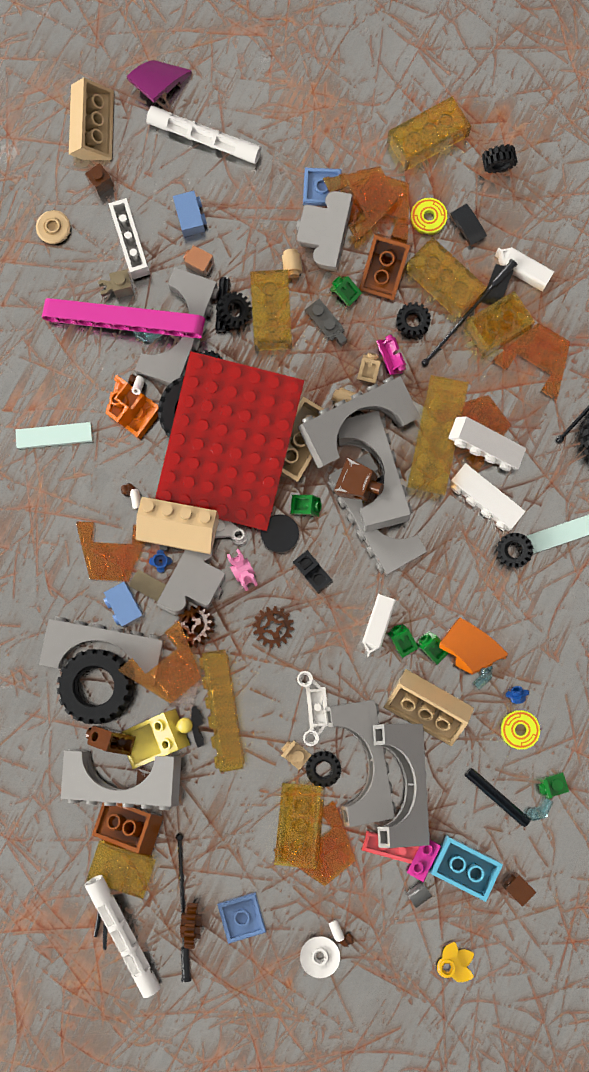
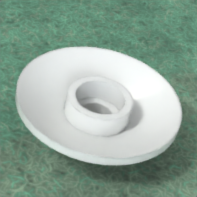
[300,936,340,978]

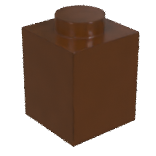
[85,163,114,197]
[503,872,537,907]

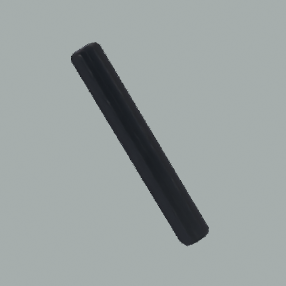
[466,768,531,827]

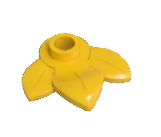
[437,942,474,982]

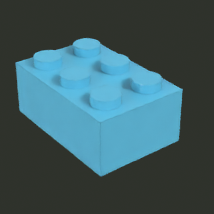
[429,835,503,902]

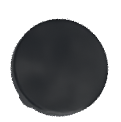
[261,514,299,553]

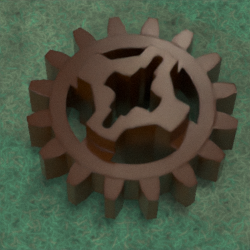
[173,605,215,648]
[252,606,294,648]
[180,903,203,949]

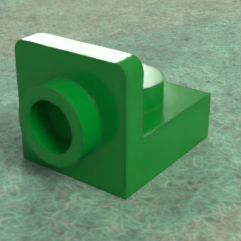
[329,276,362,306]
[290,495,322,517]
[387,624,419,658]
[417,631,449,665]
[538,772,569,799]

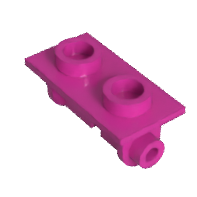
[376,334,406,375]
[407,839,441,882]

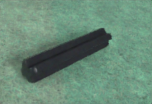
[215,277,230,332]

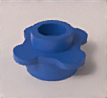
[149,550,172,573]
[506,686,529,704]

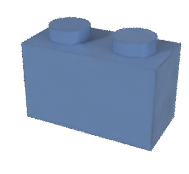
[173,191,207,237]
[103,582,145,628]

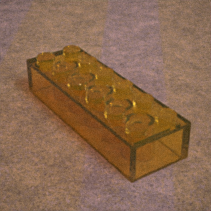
[406,375,469,497]
[199,649,246,772]

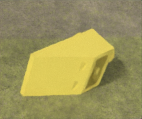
[122,709,193,769]

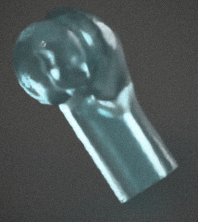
[133,331,161,342]
[473,666,493,690]
[527,798,554,821]

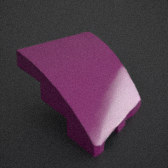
[127,60,192,103]

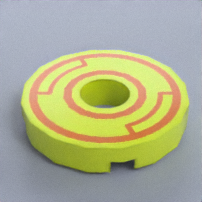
[410,198,447,235]
[501,710,540,749]

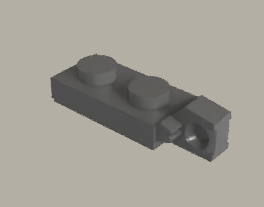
[305,299,347,347]

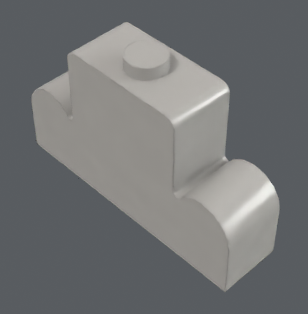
[296,191,354,272]
[157,550,224,615]

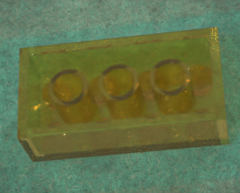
[387,96,471,171]
[405,237,487,321]
[250,269,292,351]
[274,783,325,869]

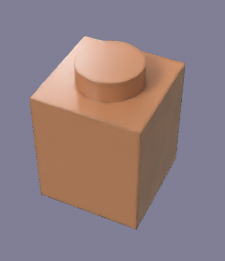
[184,245,214,277]

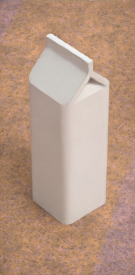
[495,247,555,292]
[362,594,396,657]

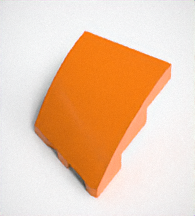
[105,375,158,439]
[439,617,508,675]

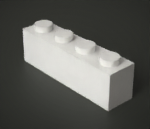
[108,198,150,280]
[448,416,526,471]
[449,463,526,532]

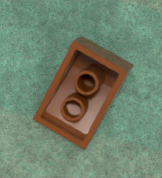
[359,233,413,300]
[92,802,163,855]

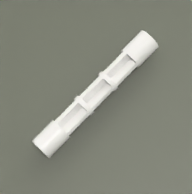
[146,106,262,164]
[85,875,161,998]

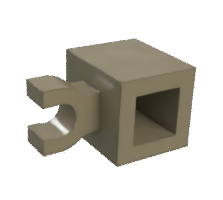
[98,269,134,298]

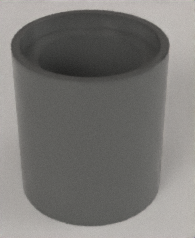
[406,881,432,908]

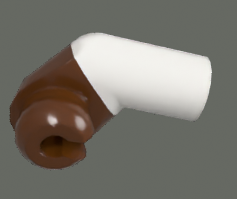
[128,374,144,395]
[121,483,141,508]
[329,920,354,947]

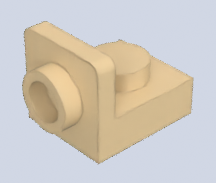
[357,353,382,383]
[281,740,312,770]

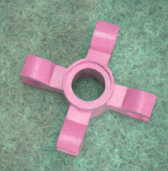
[227,549,258,591]

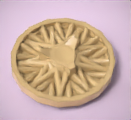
[36,210,71,244]

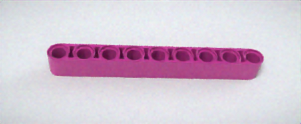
[42,298,205,338]

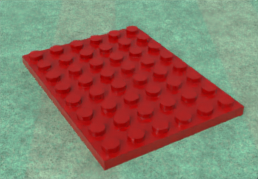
[155,351,305,531]

